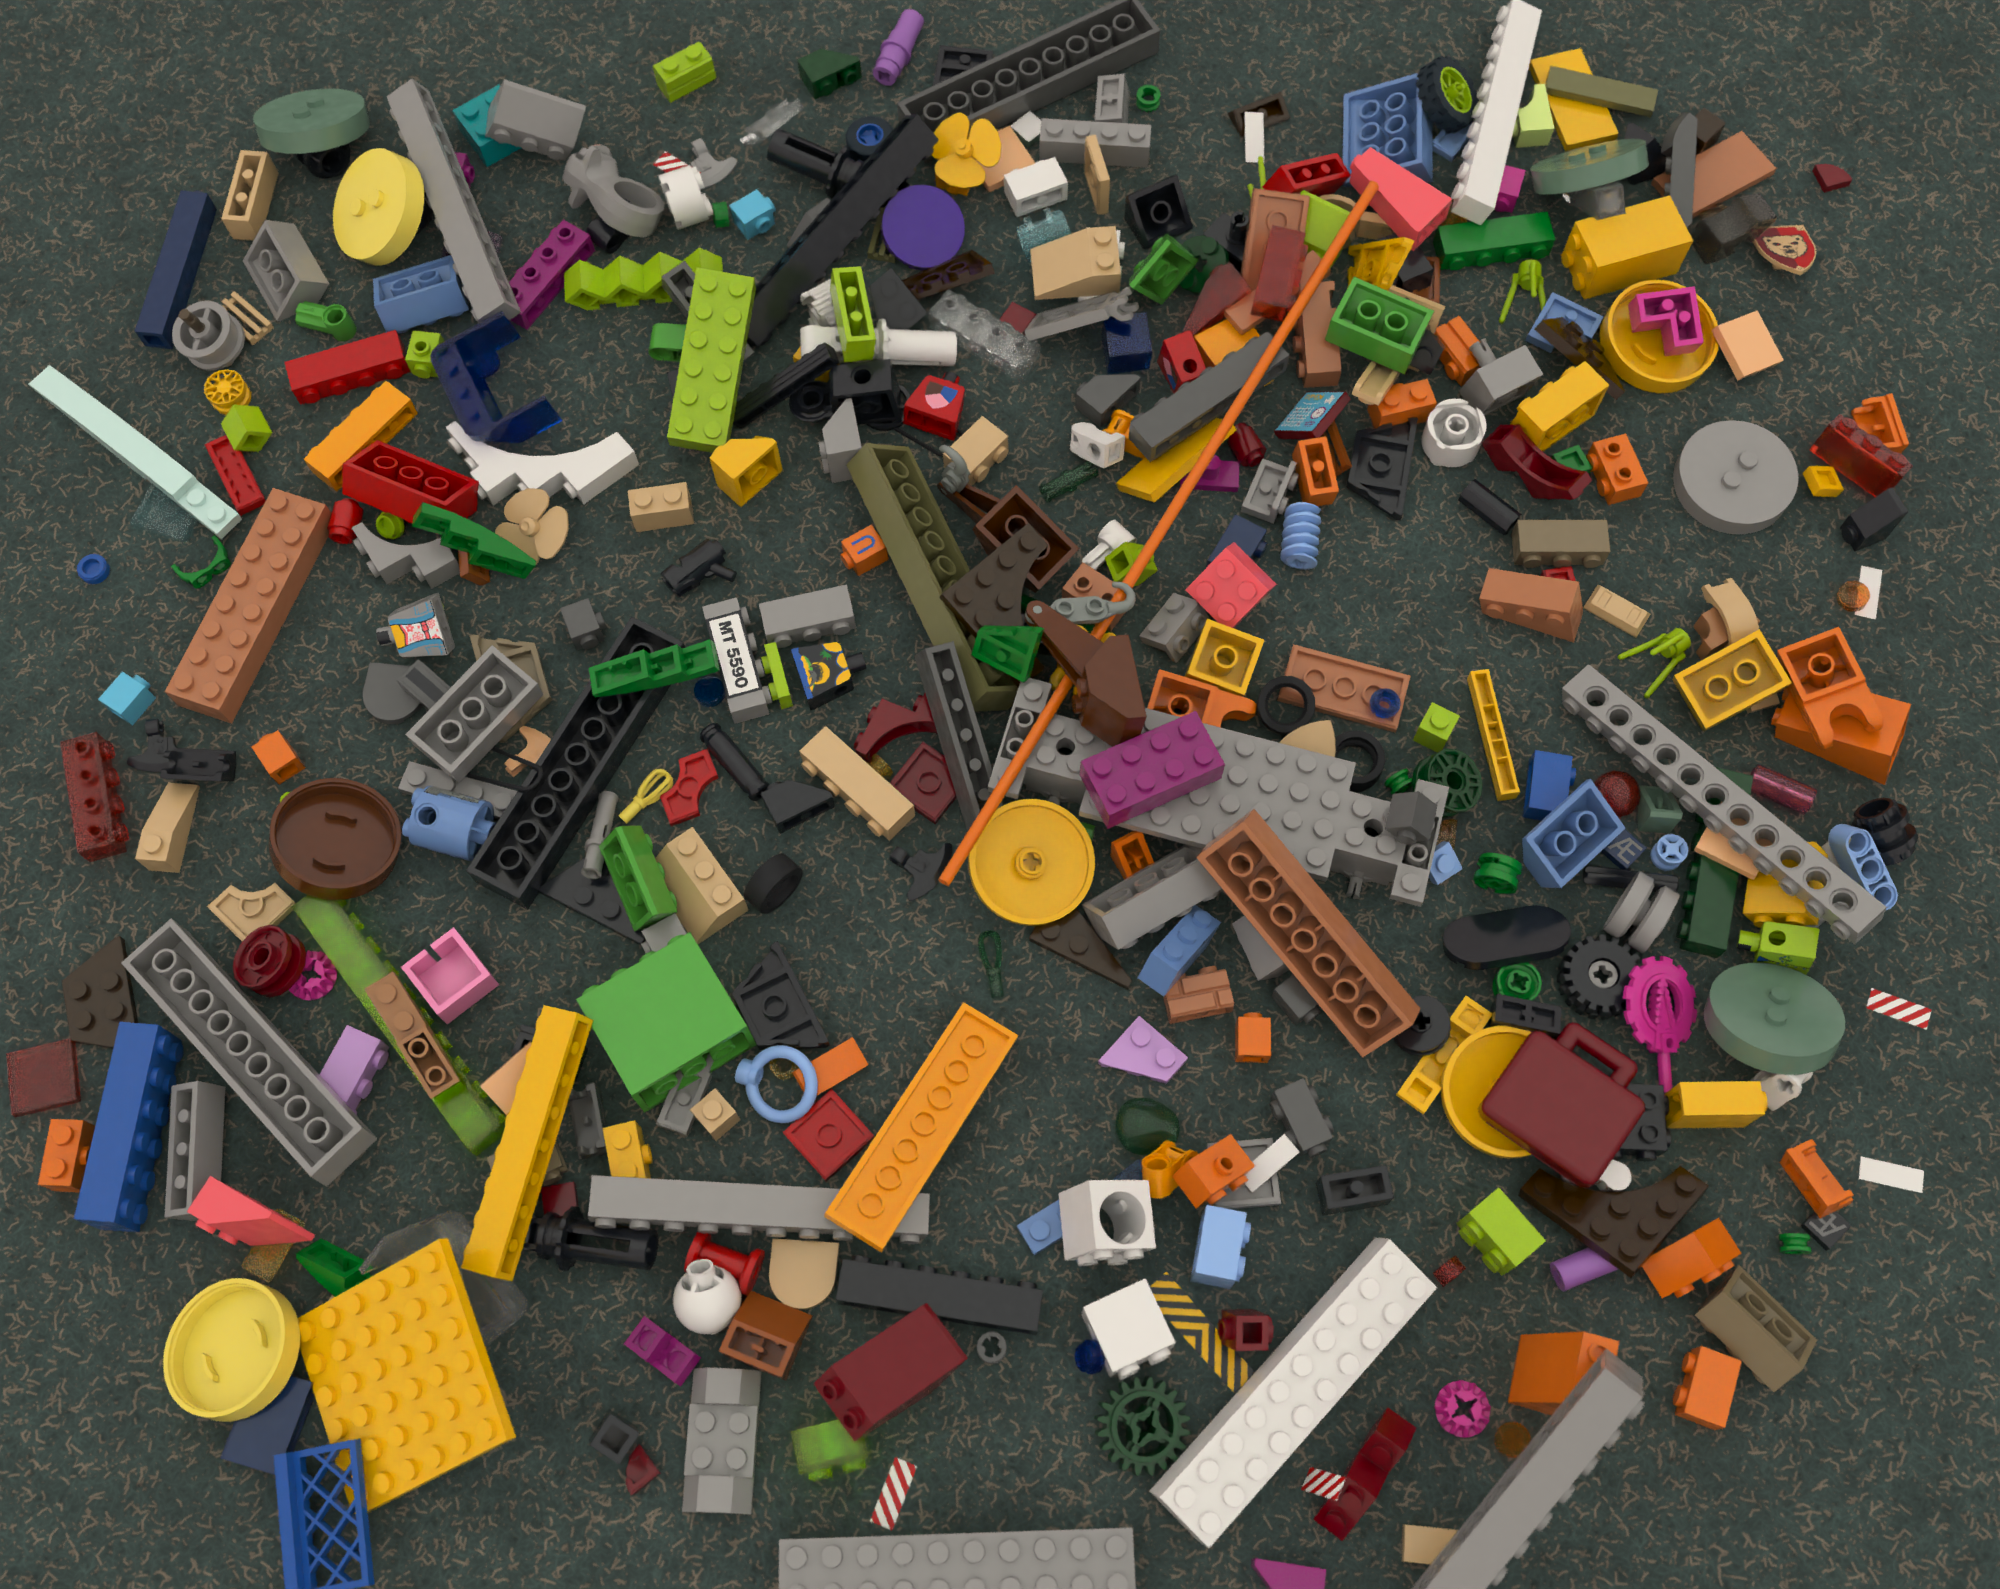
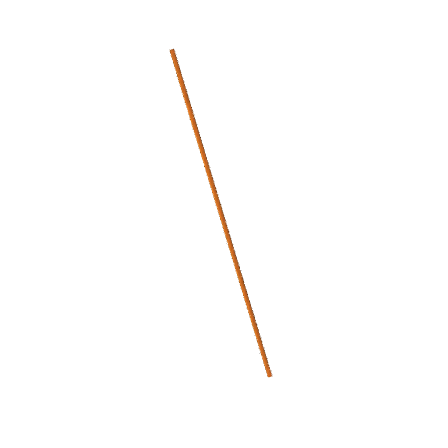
[938,181,1379,886]

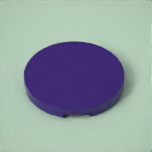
[881,185,965,270]

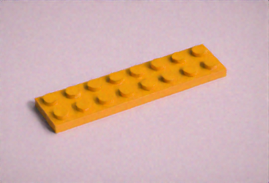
[824,1002,1018,1253]

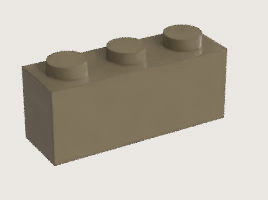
[1511,520,1610,568]

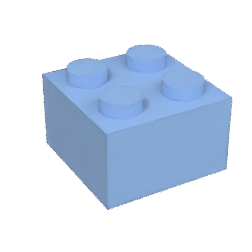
[1190,1205,1251,1289]

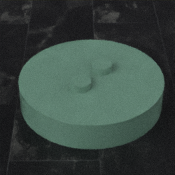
[253,89,370,154]
[1530,139,1649,194]
[1704,963,1846,1075]

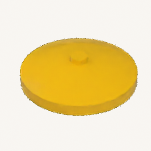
[968,799,1095,926]
[1441,1026,1532,1158]

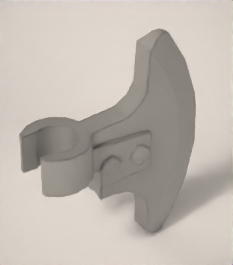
[690,138,737,189]

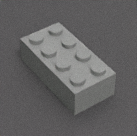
[405,645,543,784]
[1082,844,1222,950]

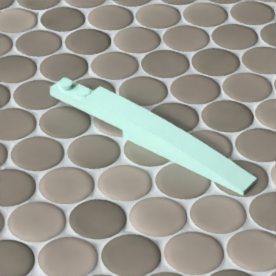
[28,365,242,539]

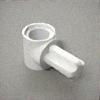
[1082,520,1137,570]

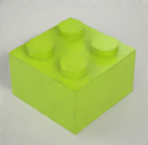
[1456,1187,1546,1276]

